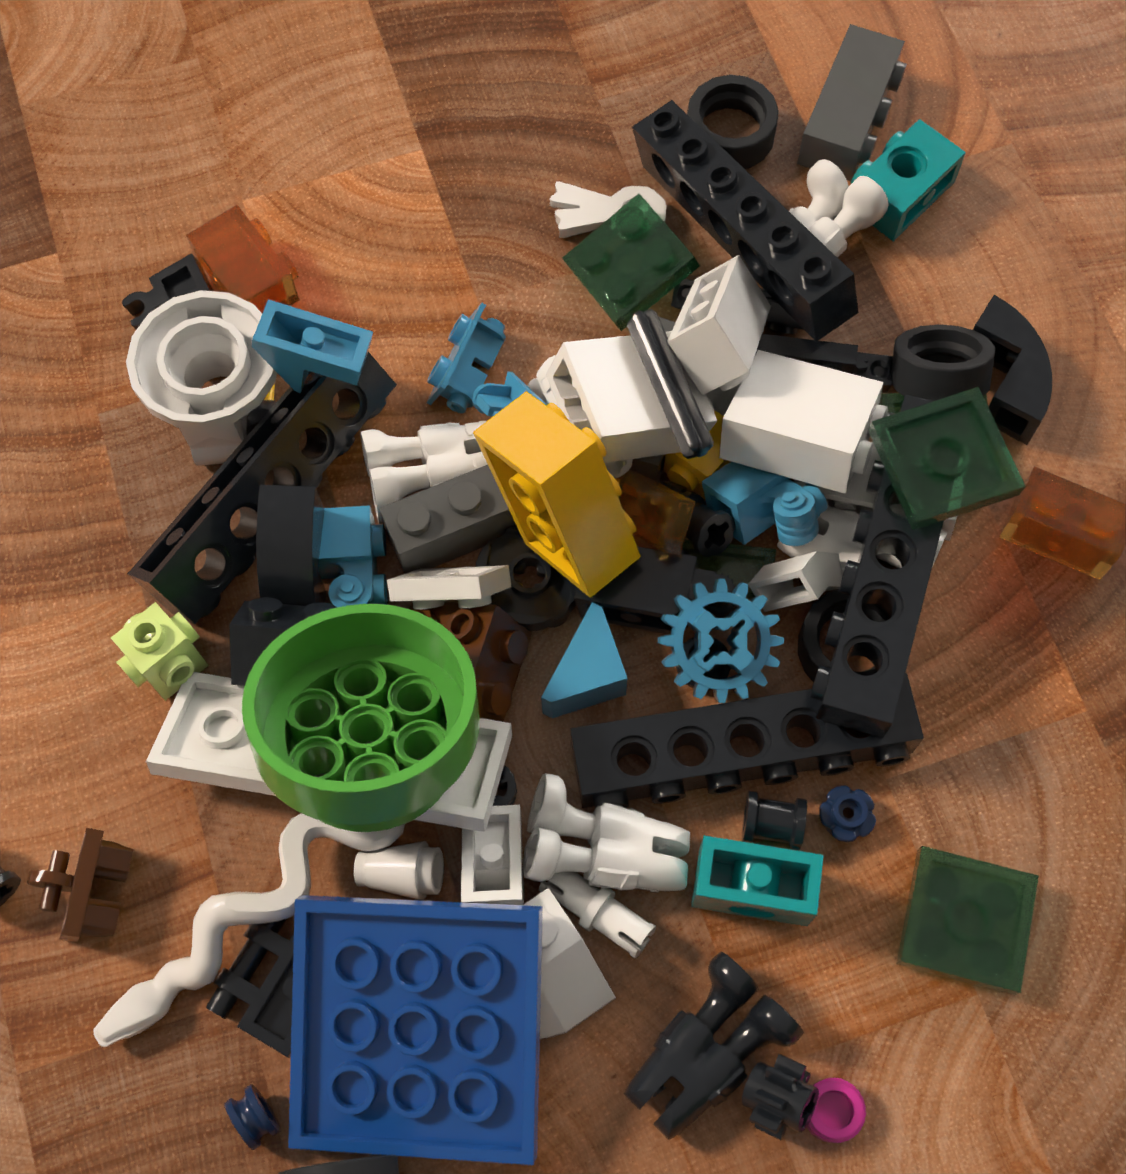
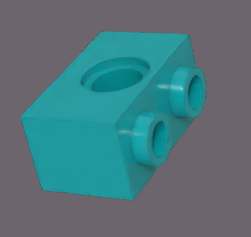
[851,119,966,242]
[691,836,824,926]

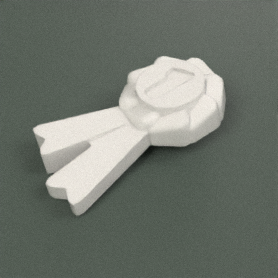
[550,182,666,242]

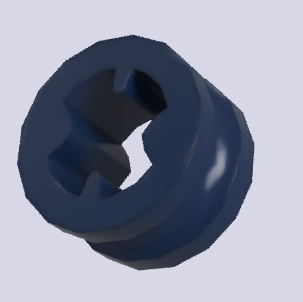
[224,1084,281,1150]

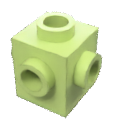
[111,602,209,701]

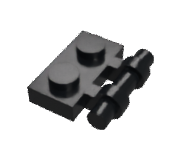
[205,918,294,1059]

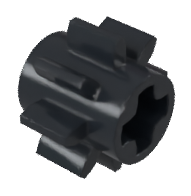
[742,1054,819,1140]

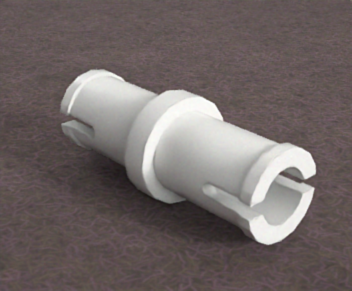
[539,871,656,958]

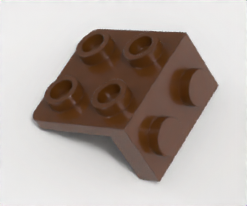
[409,602,532,722]

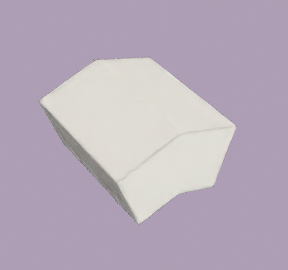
[748,551,842,612]

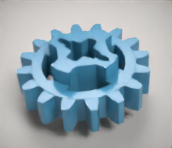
[658,579,784,703]

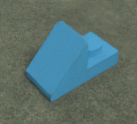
[251,299,373,393]

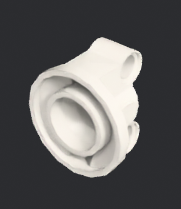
[126,290,277,466]

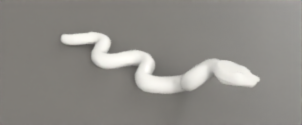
[94,813,405,1047]

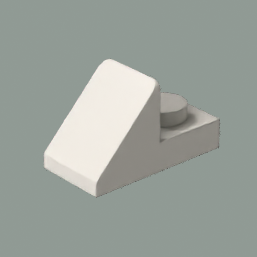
[461,805,525,905]

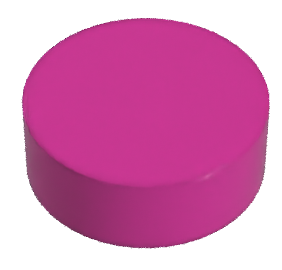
[807,1078,866,1143]

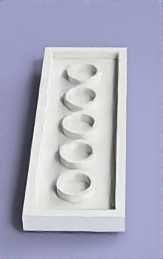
[146,672,512,832]

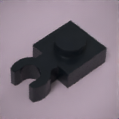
[122,253,213,330]

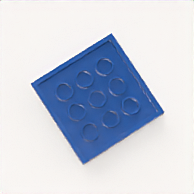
[288,895,543,1165]

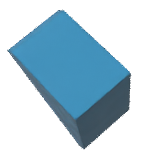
[541,602,628,718]

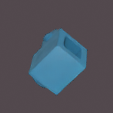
[702,462,828,546]
[318,505,388,607]

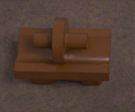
[27,828,133,943]

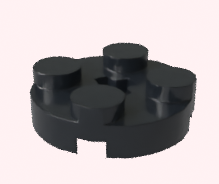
[475,525,577,631]

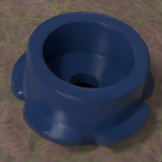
[819,786,876,842]

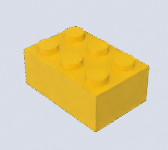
[473,391,641,598]

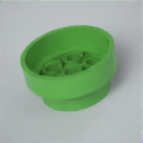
[242,604,480,832]

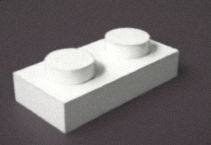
[387,565,512,609]

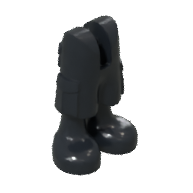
[624,951,804,1140]

